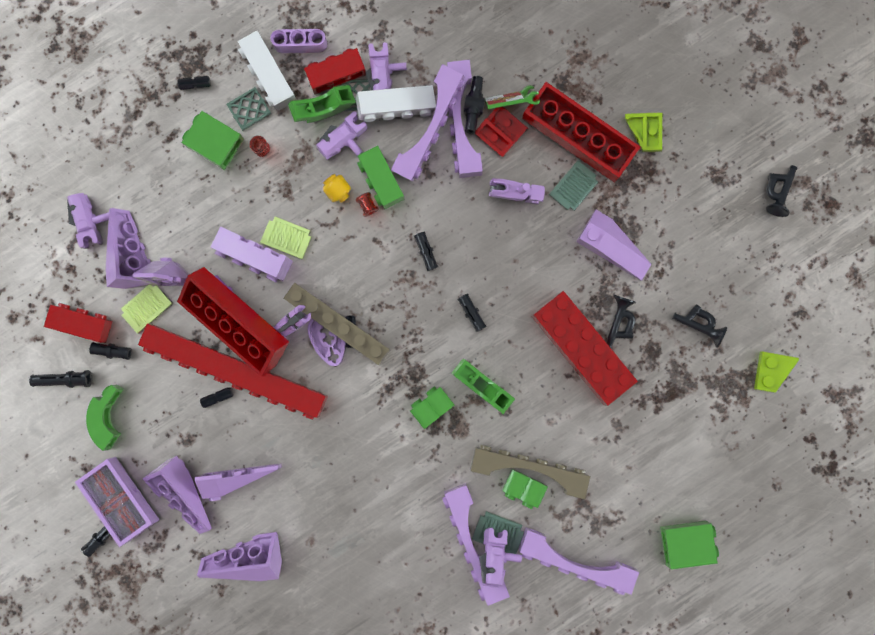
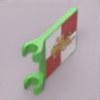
[484,85,540,109]

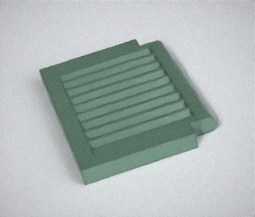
[549,160,598,211]
[472,511,524,554]

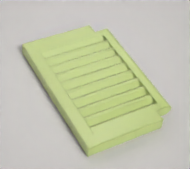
[260,217,312,259]
[121,284,173,334]

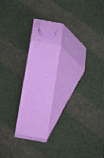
[106,208,151,289]
[576,210,651,281]
[133,258,189,286]
[143,456,212,534]
[195,464,282,501]
[197,532,282,581]

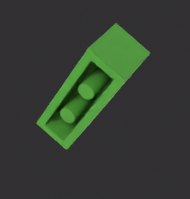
[357,146,405,210]

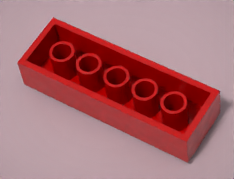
[522,82,641,183]
[177,267,289,377]
[531,291,638,406]

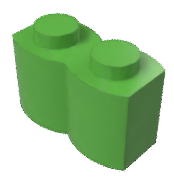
[410,386,454,429]
[502,469,548,509]

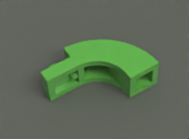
[288,85,356,123]
[451,358,515,414]
[86,385,123,451]

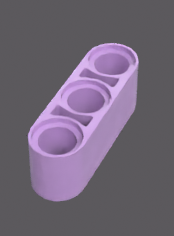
[270,29,328,53]

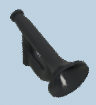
[766,165,798,217]
[607,295,636,348]
[672,304,727,348]

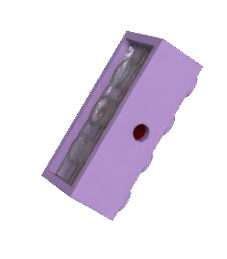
[75,457,159,547]

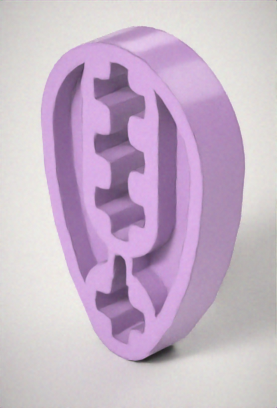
[308,319,346,366]

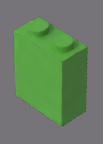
[181,111,244,170]
[660,521,719,569]

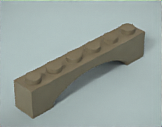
[283,283,390,365]
[470,445,591,499]

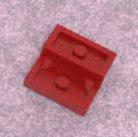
[475,106,528,157]

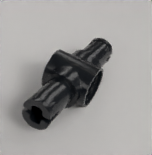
[464,76,485,134]

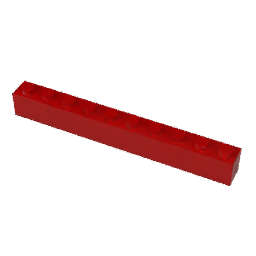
[138,324,328,420]

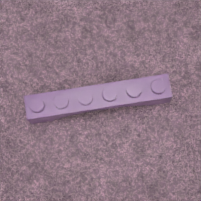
[447,60,483,178]
[391,64,466,181]
[442,483,510,606]
[518,527,639,595]

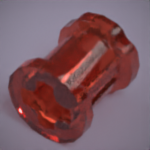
[249,136,270,157]
[355,192,379,217]

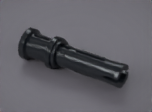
[29,370,92,388]

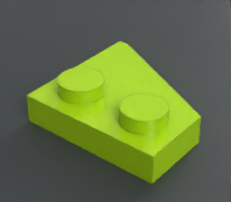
[625,113,662,152]
[754,351,799,393]

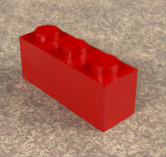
[304,48,366,95]
[43,303,113,343]

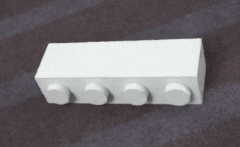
[237,31,297,111]
[356,85,436,122]

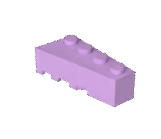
[211,227,293,282]

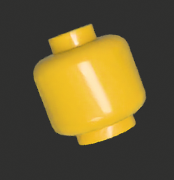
[322,174,351,203]

